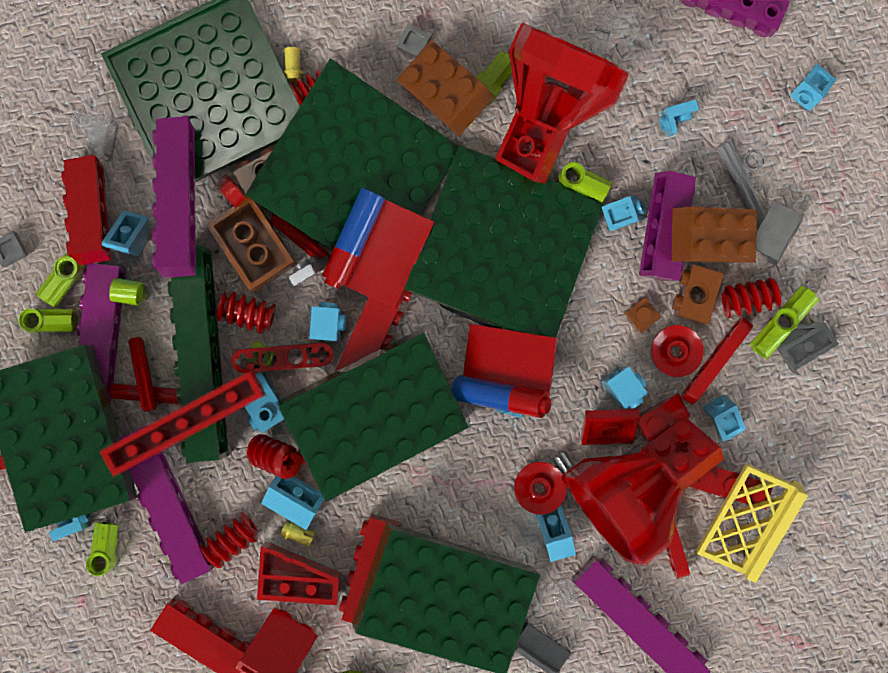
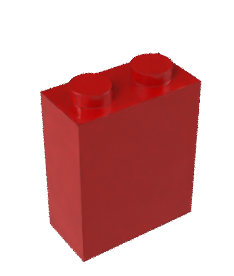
[235,608,318,673]

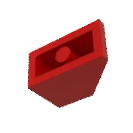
[637,393,691,442]

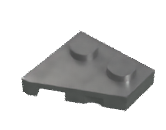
[286,255,329,288]
[777,322,839,372]

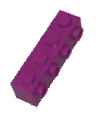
[681,0,790,38]
[639,171,696,281]

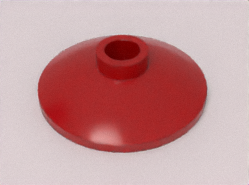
[651,325,704,377]
[514,462,567,515]

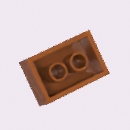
[396,40,494,137]
[206,197,298,293]
[671,207,757,263]

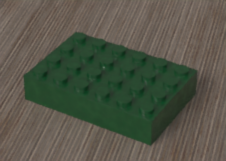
[276,330,469,502]
[0,345,138,533]
[352,523,540,673]

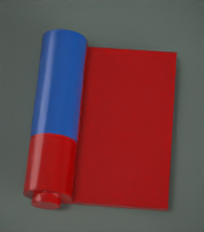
[322,188,435,309]
[451,324,558,418]

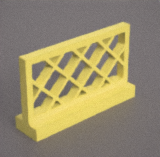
[696,463,808,583]

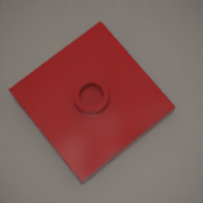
[581,409,640,445]

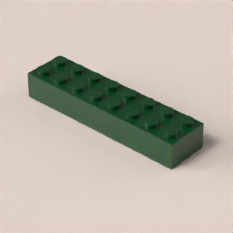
[168,245,229,463]

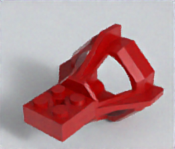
[495,23,629,183]
[561,416,724,565]

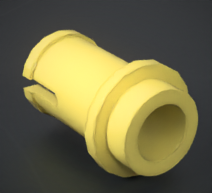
[283,47,303,82]
[280,521,315,548]

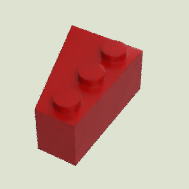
[257,541,342,605]

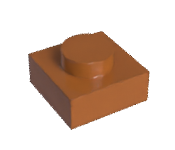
[624,297,661,333]

